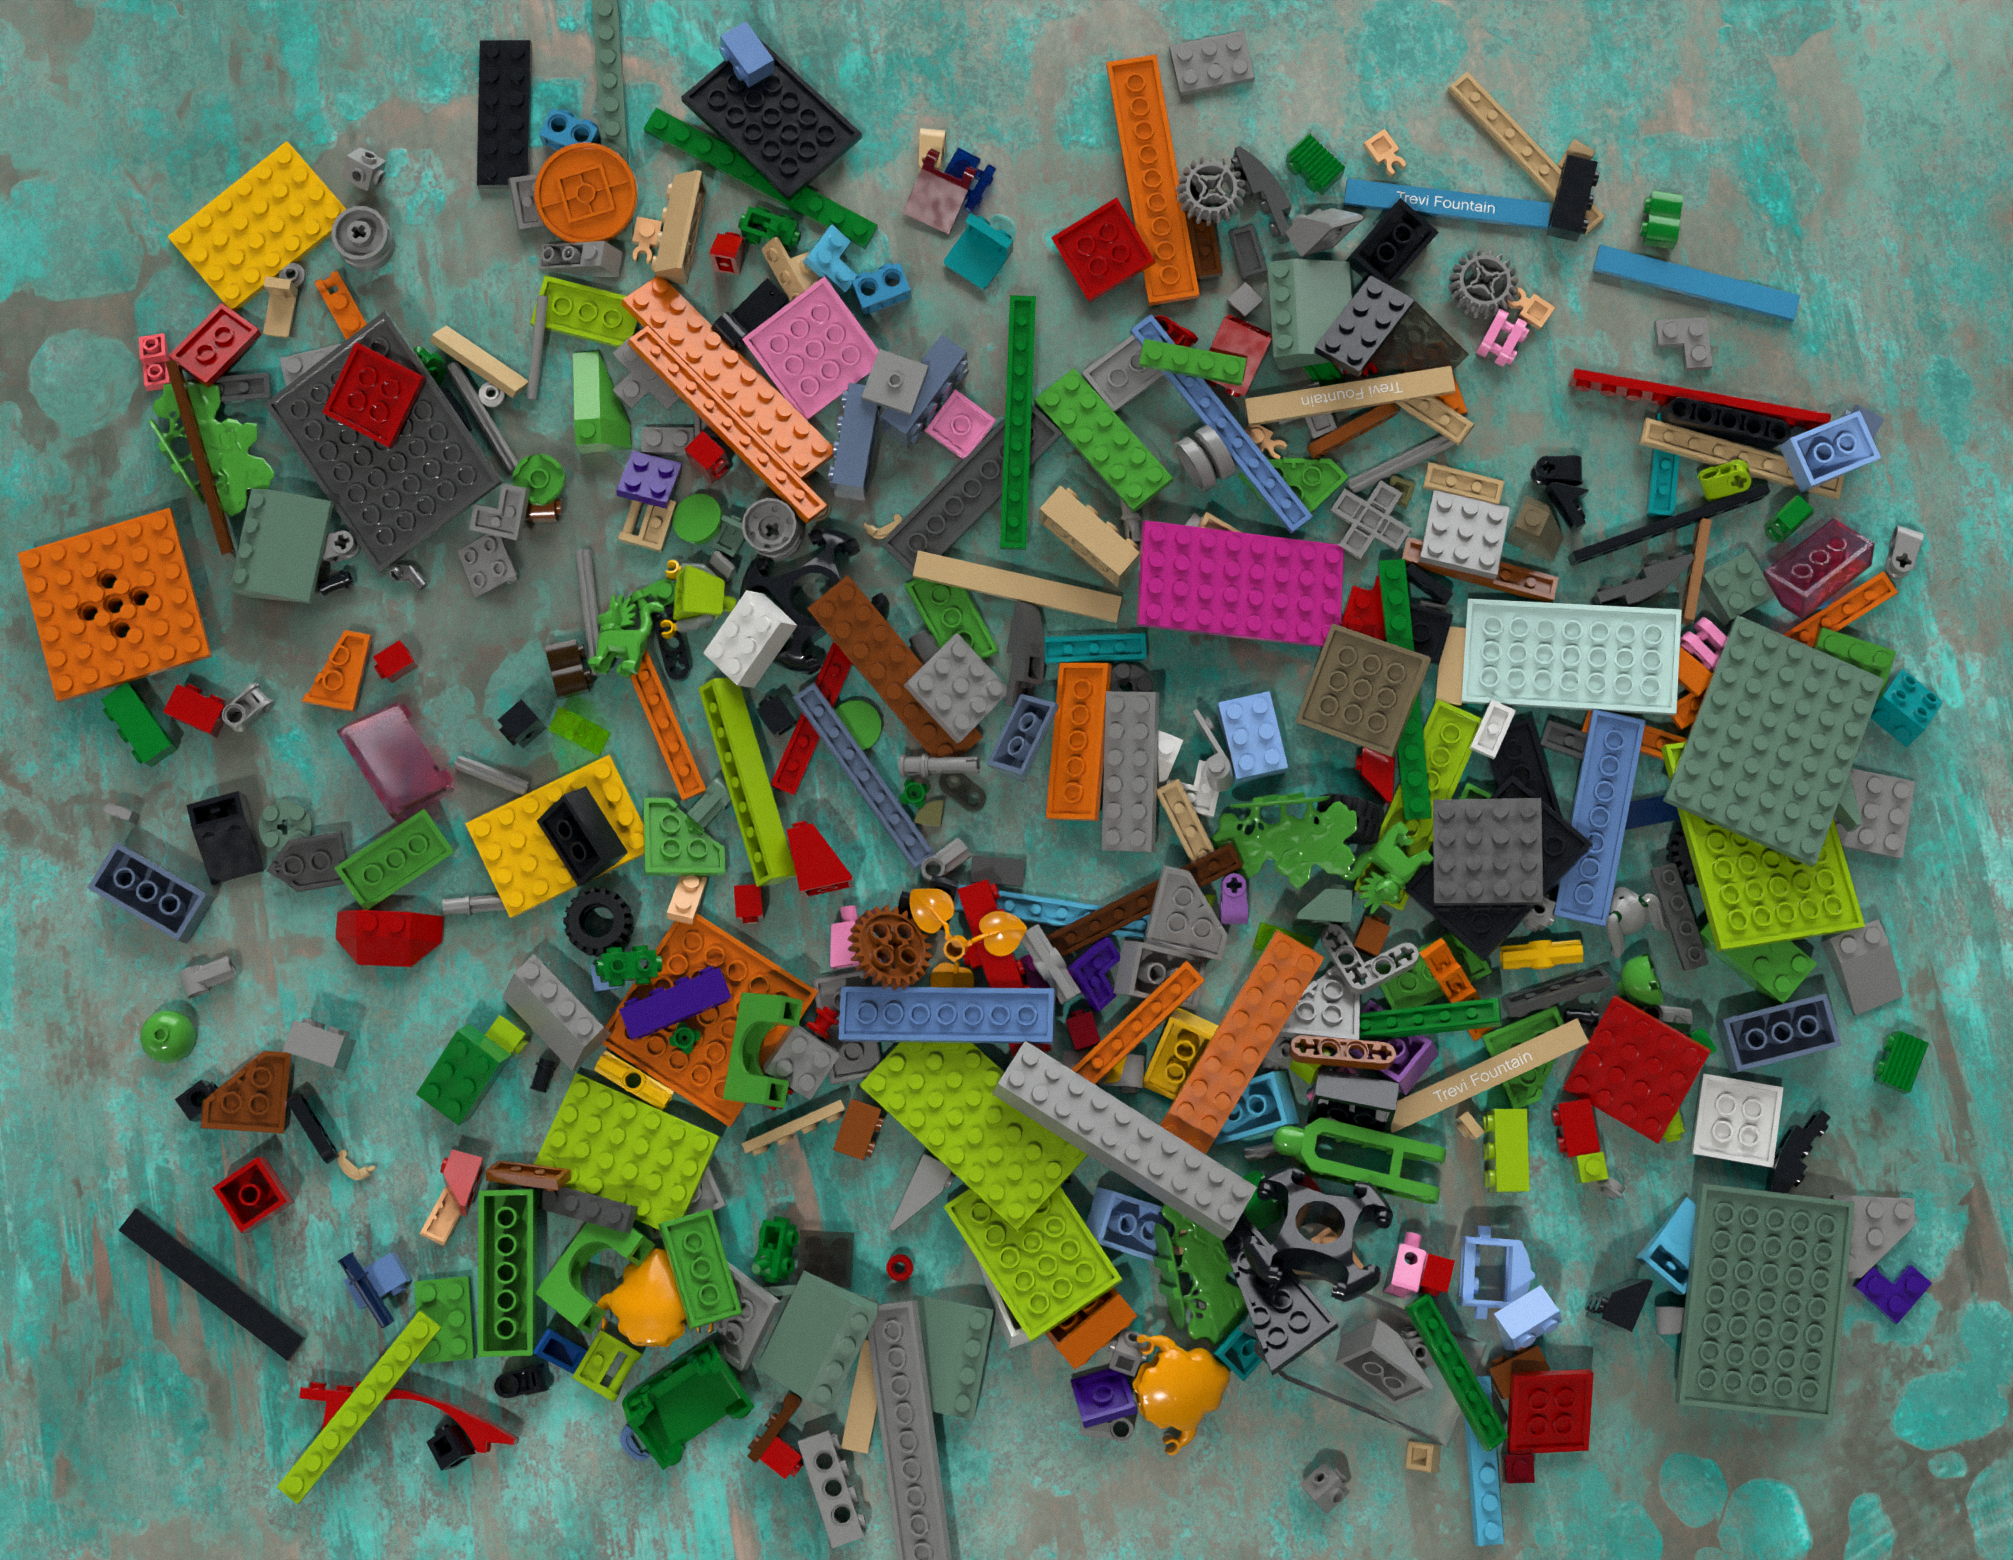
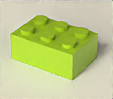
[1482,1109,1530,1193]

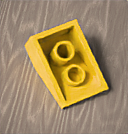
[1143,1007,1219,1100]

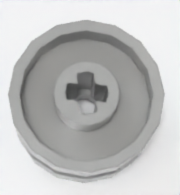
[331,206,395,272]
[1174,425,1236,493]

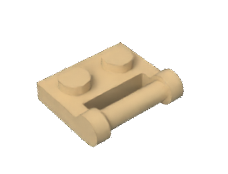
[617,500,677,553]

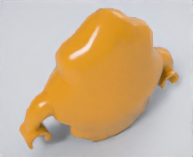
[597,1248,714,1347]
[1132,1334,1230,1455]

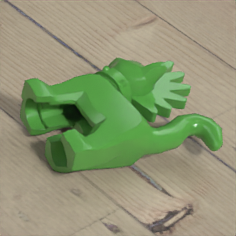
[588,594,665,678]
[1339,821,1434,914]

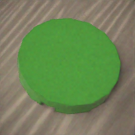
[513,454,566,506]
[672,494,724,545]
[835,700,882,752]

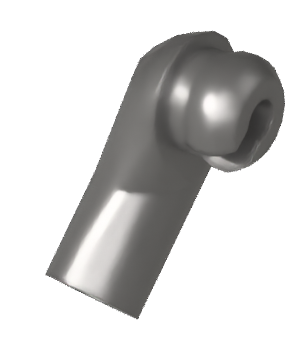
[388,565,428,592]

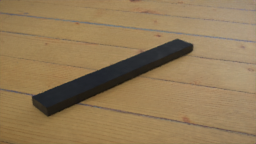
[1567,483,1770,566]
[119,1208,306,1361]

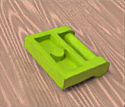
[572,1329,643,1402]

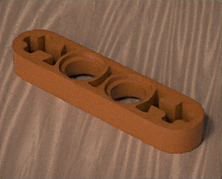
[1306,403,1400,460]
[1289,1035,1396,1070]

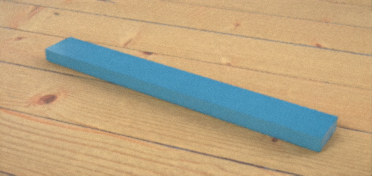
[1593,245,1800,322]

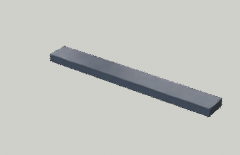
[793,683,935,871]

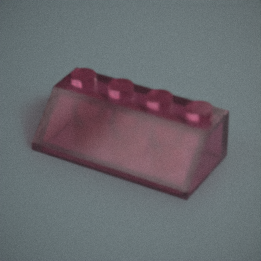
[1763,518,1875,620]

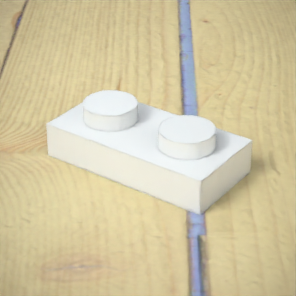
[1469,700,1516,759]

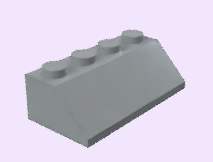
[502,954,612,1072]

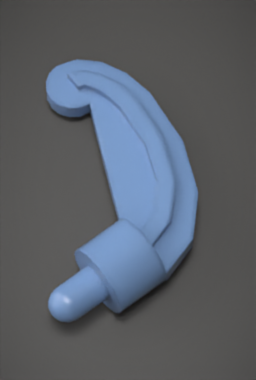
[620,1424,649,1461]

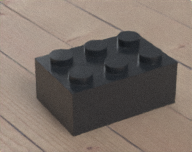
[1345,198,1439,287]

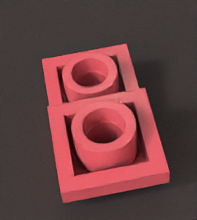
[139,333,171,392]

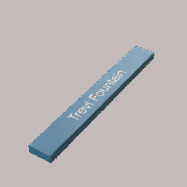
[1344,179,1550,230]

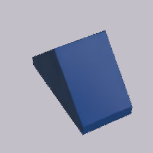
[533,1328,588,1374]

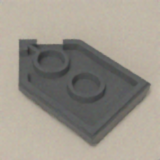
[266,831,347,892]

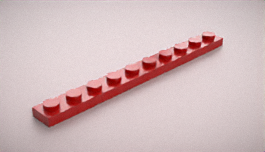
[1568,368,1832,431]

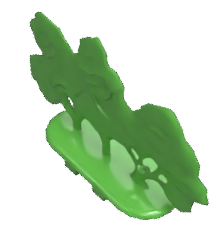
[148,380,274,517]
[1211,792,1357,890]
[1153,1204,1247,1346]

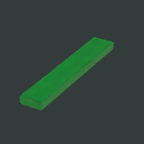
[1359,998,1501,1041]
[1404,1293,1509,1452]

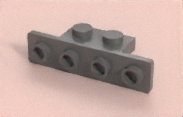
[1650,863,1709,971]

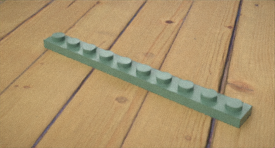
[592,0,634,244]

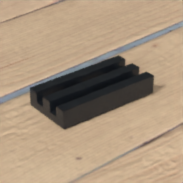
[1406,563,1453,605]

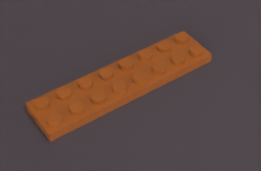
[807,575,983,758]

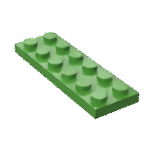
[1034,368,1173,513]

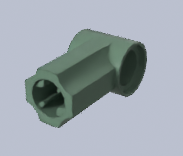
[687,775,732,829]

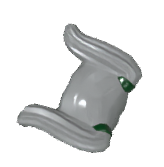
[1606,887,1668,959]

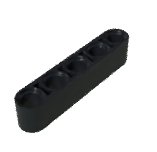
[1660,397,1791,449]

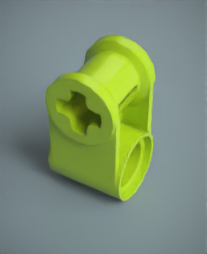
[1697,459,1751,501]

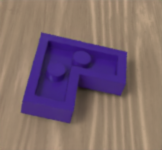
[1068,937,1120,1012]
[1853,1265,1932,1324]

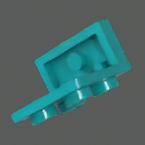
[944,213,1013,290]
[1870,670,1942,747]

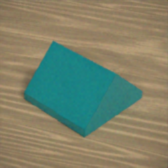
[1212,1313,1265,1382]

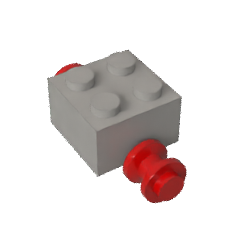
[763,1006,840,1111]

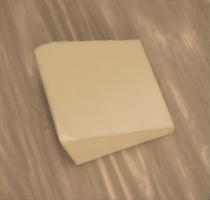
[1557,139,1595,168]
[1405,1441,1441,1473]

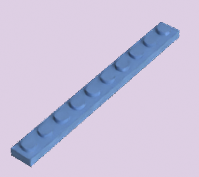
[1130,314,1313,534]

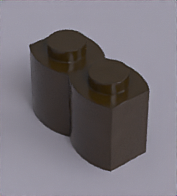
[545,639,593,700]

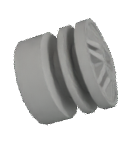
[742,498,803,561]

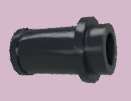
[318,570,354,597]
[1564,1007,1599,1029]
[530,1057,556,1093]

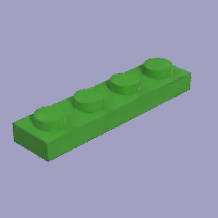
[1139,339,1247,386]

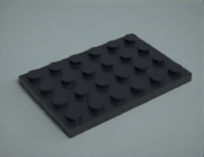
[681,38,862,202]
[1403,775,1593,962]

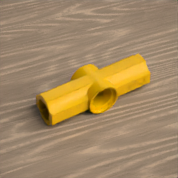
[1499,939,1584,970]
[594,1050,675,1111]

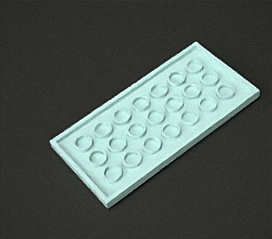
[1461,599,1682,715]

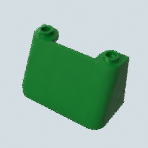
[622,1340,755,1470]

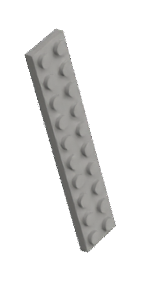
[868,1300,952,1560]

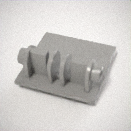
[458,534,518,598]

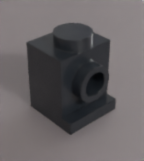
[426,1424,476,1471]

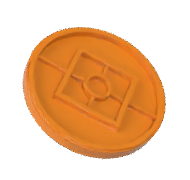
[534,142,638,244]

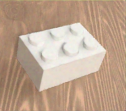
[704,590,798,688]

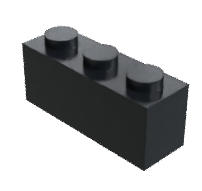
[1547,155,1600,242]

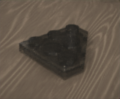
[1371,301,1469,372]

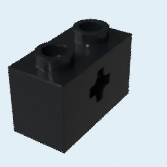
[498,699,547,748]

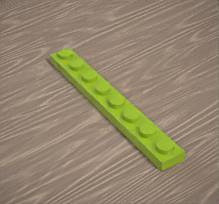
[277,1311,442,1505]

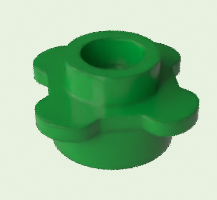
[900,779,929,809]
[669,1022,701,1054]

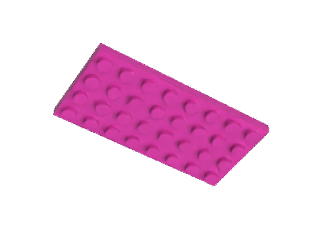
[1136,520,1344,648]

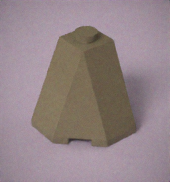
[1505,494,1563,562]

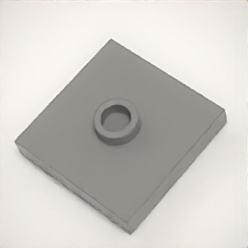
[862,349,929,416]

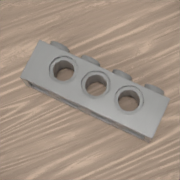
[797,1429,868,1549]

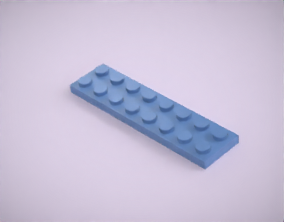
[1553,709,1646,927]
[838,987,1055,1044]

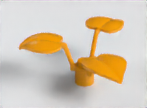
[910,888,1027,988]

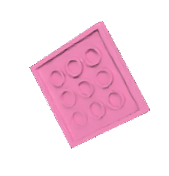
[742,276,879,421]

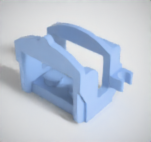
[1457,1226,1535,1320]

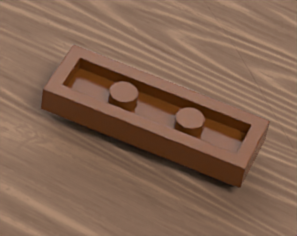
[485,1160,571,1192]

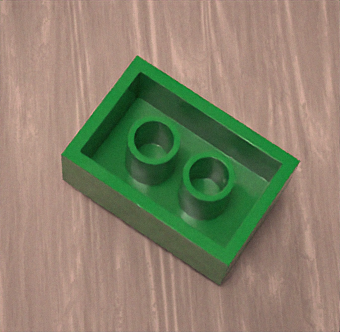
[416,1024,512,1126]

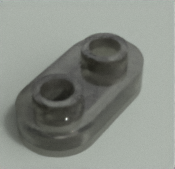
[939,773,986,813]

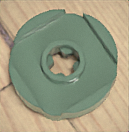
[258,801,314,853]

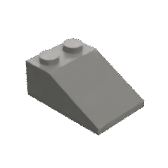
[1821,919,1904,1016]
[1113,941,1207,1010]
[1335,1319,1433,1406]

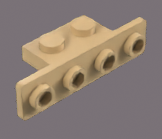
[761,237,821,302]

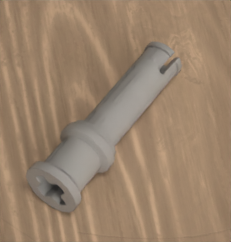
[899,754,981,777]

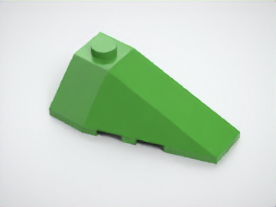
[573,351,632,454]

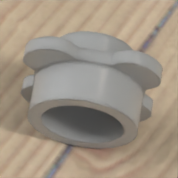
[1597,1177,1625,1201]

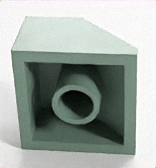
[1292,885,1353,928]

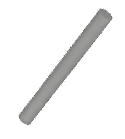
[527,295,548,400]

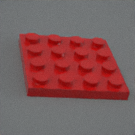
[1563,995,1712,1144]

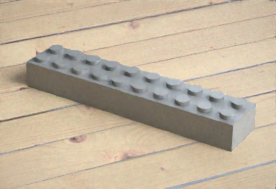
[992,1041,1257,1240]

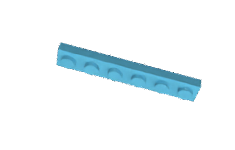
[1464,1376,1504,1546]

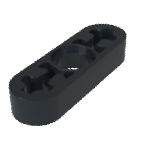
[653,607,691,682]
[286,1091,340,1164]

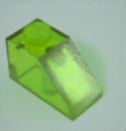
[548,706,611,757]

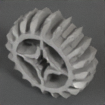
[1176,156,1246,226]
[1448,249,1519,319]

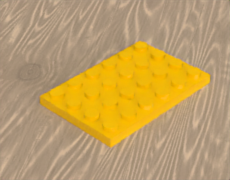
[167,141,346,312]
[465,754,644,919]

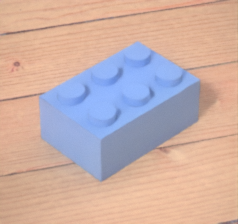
[1216,691,1288,784]

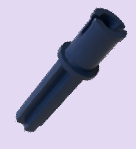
[337,1252,394,1328]

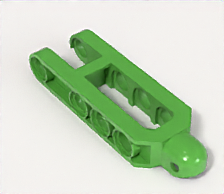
[1272,1117,1447,1204]

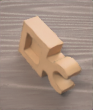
[1363,129,1406,178]
[632,217,663,265]
[1507,287,1555,331]
[1245,424,1287,459]

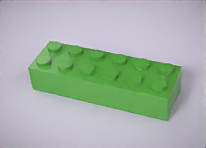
[478,1189,538,1357]

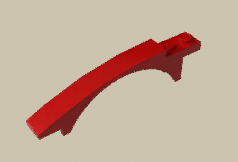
[299,1381,519,1453]

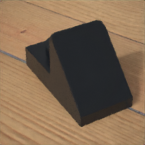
[1545,482,1589,534]

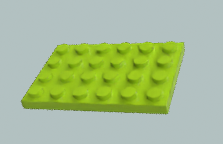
[533,1073,721,1230]
[943,1186,1123,1343]

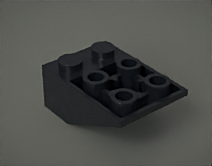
[186,791,264,885]

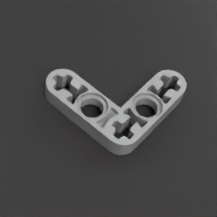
[1321,924,1419,994]

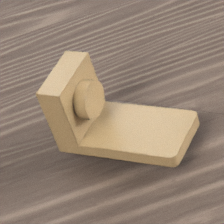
[263,276,298,338]

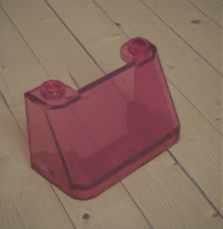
[337,701,454,824]

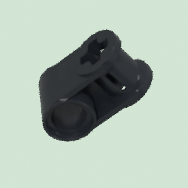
[1530,455,1583,486]
[494,1363,550,1398]

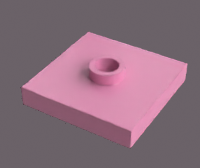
[924,389,997,460]

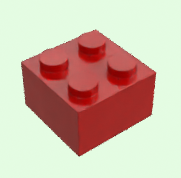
[212,1157,295,1233]

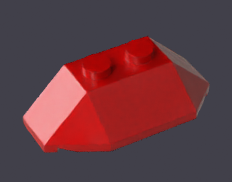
[335,910,444,968]

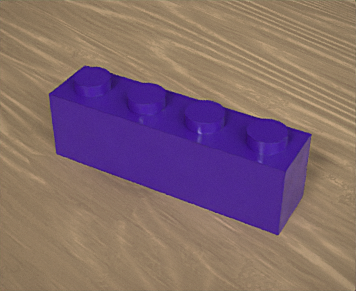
[619,966,734,1041]

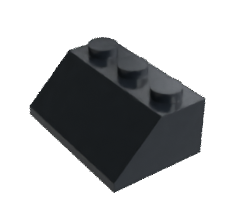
[537,786,628,887]
[1307,1068,1399,1134]
[1585,1278,1654,1332]

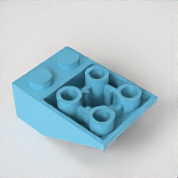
[1635,1197,1696,1295]

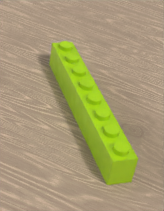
[698,677,796,887]

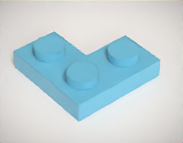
[802,225,857,296]

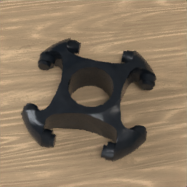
[740,527,890,675]
[1243,1164,1393,1302]

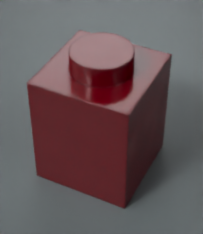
[1065,1009,1101,1052]
[1500,1453,1535,1484]

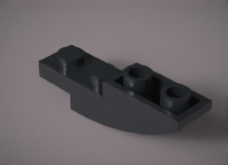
[1765,1110,1830,1193]

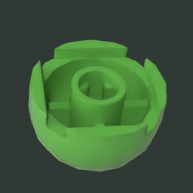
[1617,953,1664,1008]
[140,1010,197,1064]

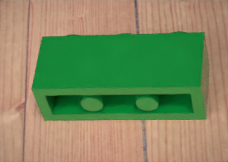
[101,682,178,768]

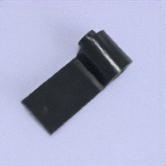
[711,278,789,352]

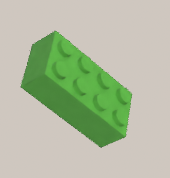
[1698,919,1817,1006]

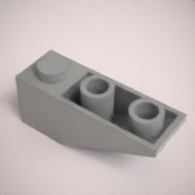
[538,241,622,278]

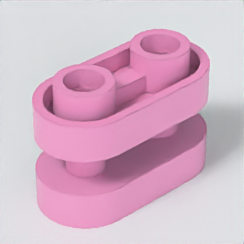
[1476,308,1530,367]
[1680,617,1727,674]

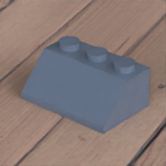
[987,693,1059,782]

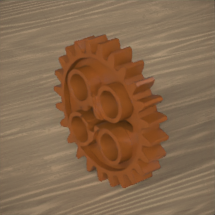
[848,905,933,990]

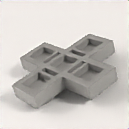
[612,336,680,411]
[1331,480,1411,561]

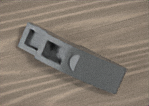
[1231,146,1291,245]
[1592,552,1694,607]
[1004,601,1045,708]

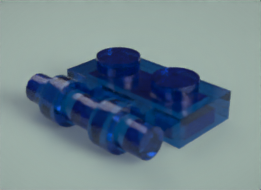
[944,147,996,213]

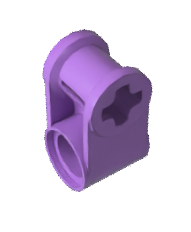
[1220,873,1248,925]

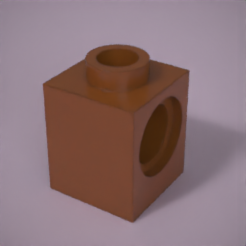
[1353,915,1391,958]

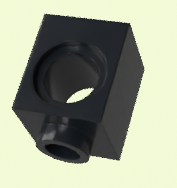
[756,695,797,739]
[174,1080,218,1122]

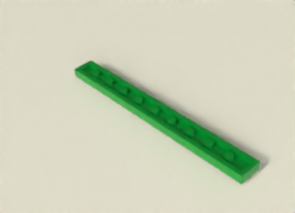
[643,108,878,249]
[1000,295,1036,550]
[1377,559,1432,821]

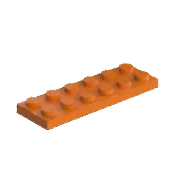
[1046,663,1112,821]

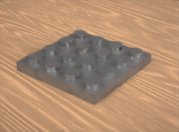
[1433,798,1543,906]

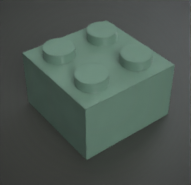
[1700,550,1776,626]

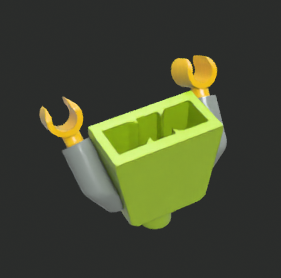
[660,560,736,639]

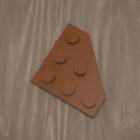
[200,1051,291,1134]

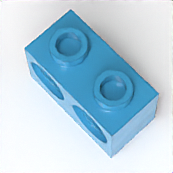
[539,108,601,151]
[852,263,912,316]

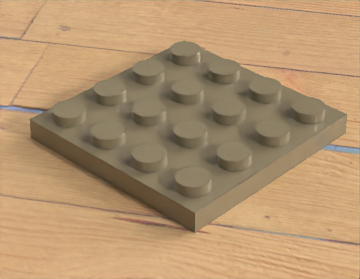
[1295,623,1431,758]

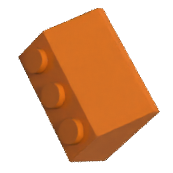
[1045,1288,1137,1370]

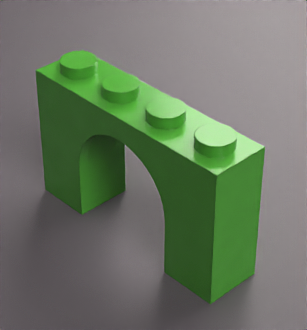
[723,992,803,1108]
[535,1222,656,1335]

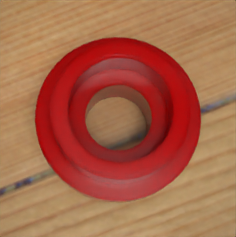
[886,1254,913,1281]

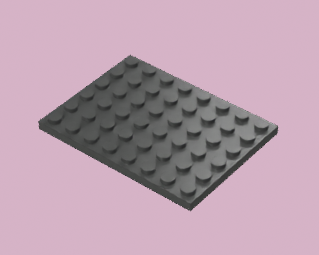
[264,311,503,574]

